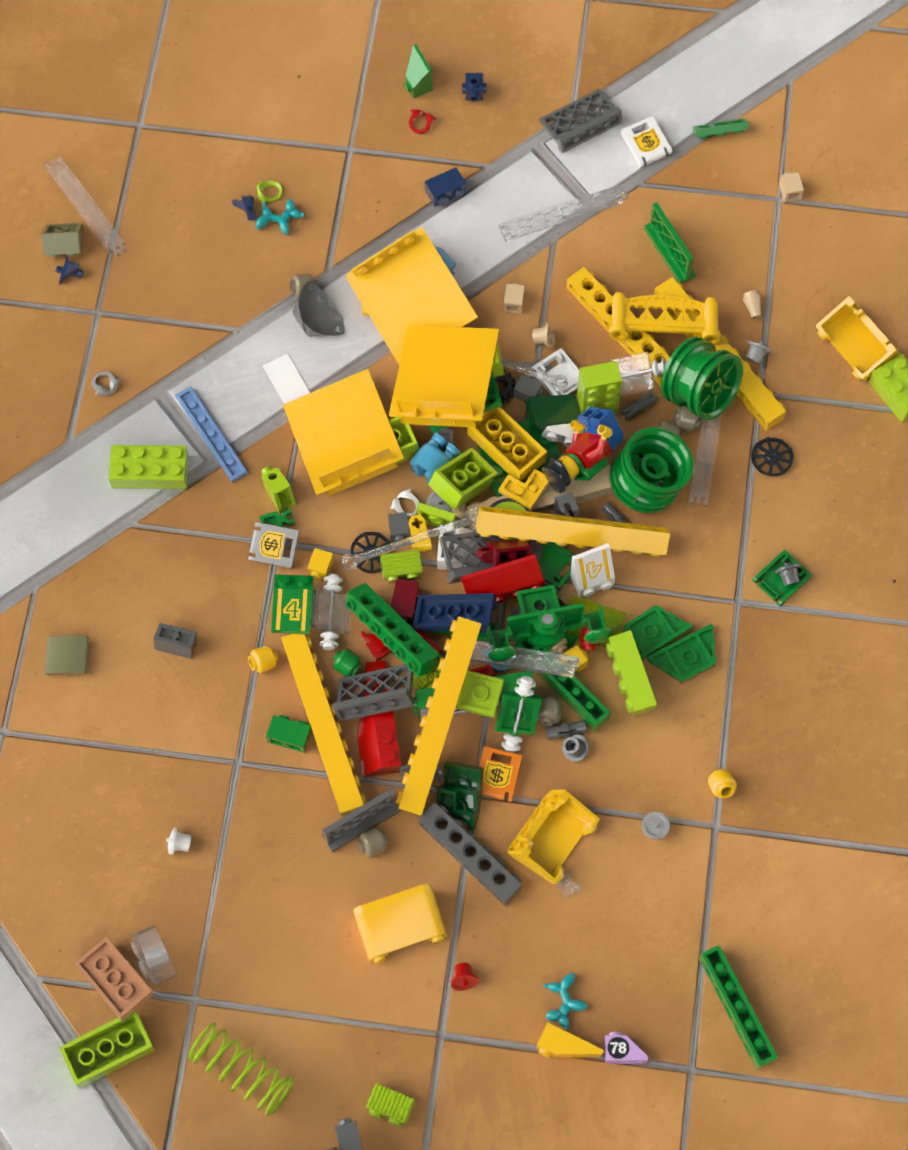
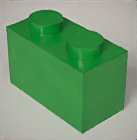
[266,715,312,753]

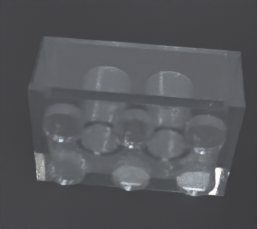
[131,926,178,985]

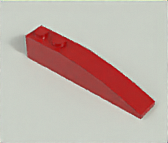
[357,660,401,778]

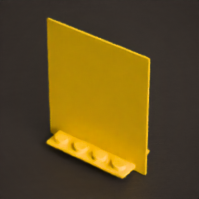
[345,227,478,365]
[389,325,499,428]
[283,369,404,496]

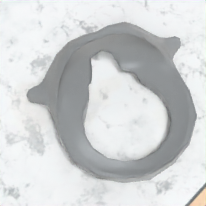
[91,372,120,396]

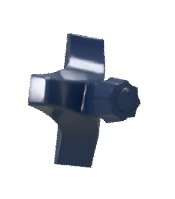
[232,195,257,220]
[56,257,84,284]

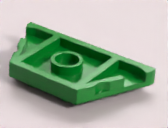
[624,605,693,660]
[646,623,716,683]

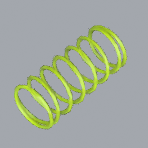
[188,1022,294,1117]

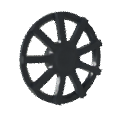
[751,437,794,477]
[350,532,393,574]

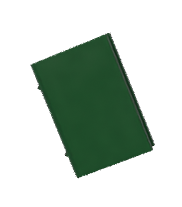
[525,394,581,432]

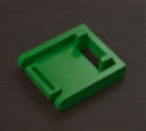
[538,542,575,592]
[752,549,812,607]

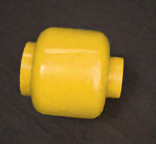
[248,645,278,674]
[708,769,737,799]

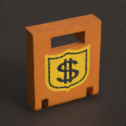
[479,746,523,802]

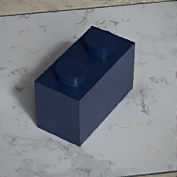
[424,167,466,207]

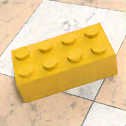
[467,407,547,482]

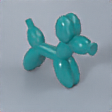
[255,199,304,235]
[543,972,588,1031]

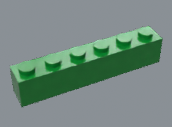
[515,639,611,732]

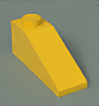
[536,1022,604,1058]

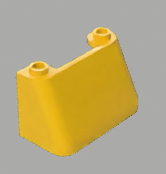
[815,296,901,381]
[507,790,600,884]
[353,883,447,964]

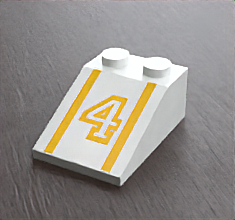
[570,543,615,598]

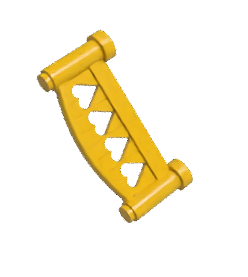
[609,292,721,345]

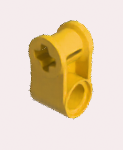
[409,515,432,553]

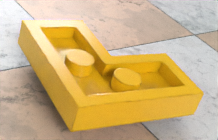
[498,469,549,510]

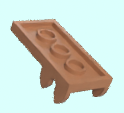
[74,937,154,1022]

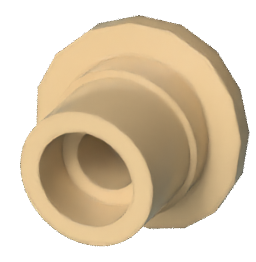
[532,322,555,348]

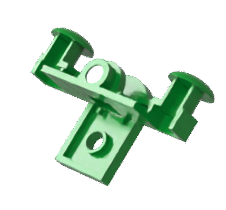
[487,585,613,662]

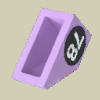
[604,1032,648,1064]

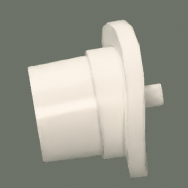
[166,827,191,855]

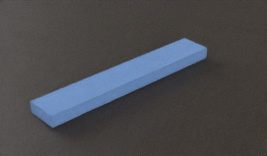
[175,387,248,483]

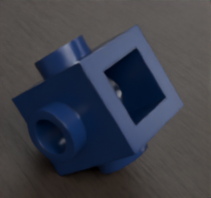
[462,73,487,102]

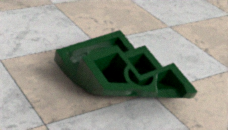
[437,761,484,830]

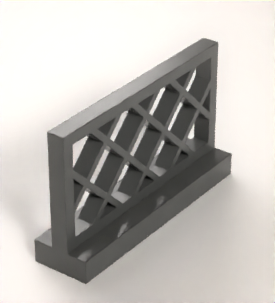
[540,89,622,153]
[439,532,495,584]
[333,664,414,722]
[322,788,400,853]

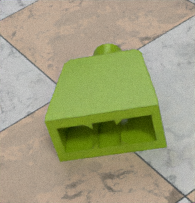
[261,466,296,513]

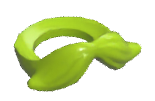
[257,181,282,203]

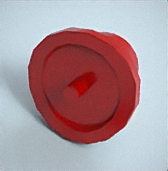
[451,962,479,991]

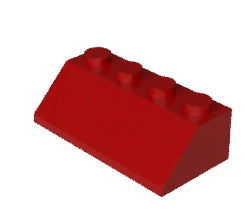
[461,554,546,604]

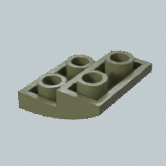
[44,635,89,676]

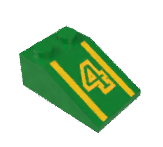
[271,574,315,634]

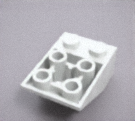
[437,525,493,570]

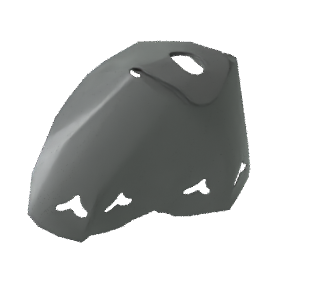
[292,281,345,337]

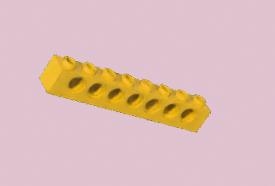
[566,267,670,387]

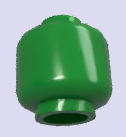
[332,648,362,677]

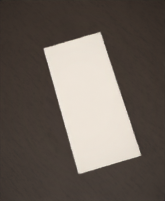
[262,353,310,404]

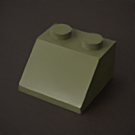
[41,223,83,257]

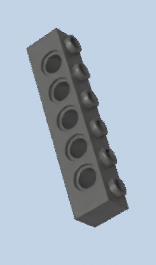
[418,802,522,906]

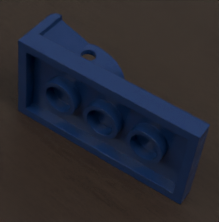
[413,593,498,635]

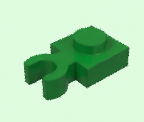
[259,510,295,527]

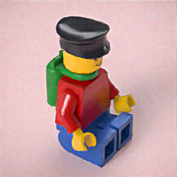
[542,407,623,494]

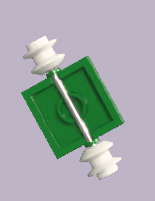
[494,676,542,753]

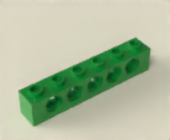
[345,583,440,677]
[699,945,778,1070]

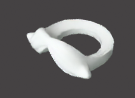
[390,489,419,518]

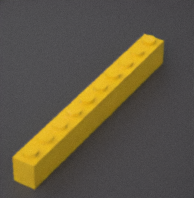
[654,277,786,431]
[476,506,670,557]
[396,617,481,815]
[281,634,367,818]

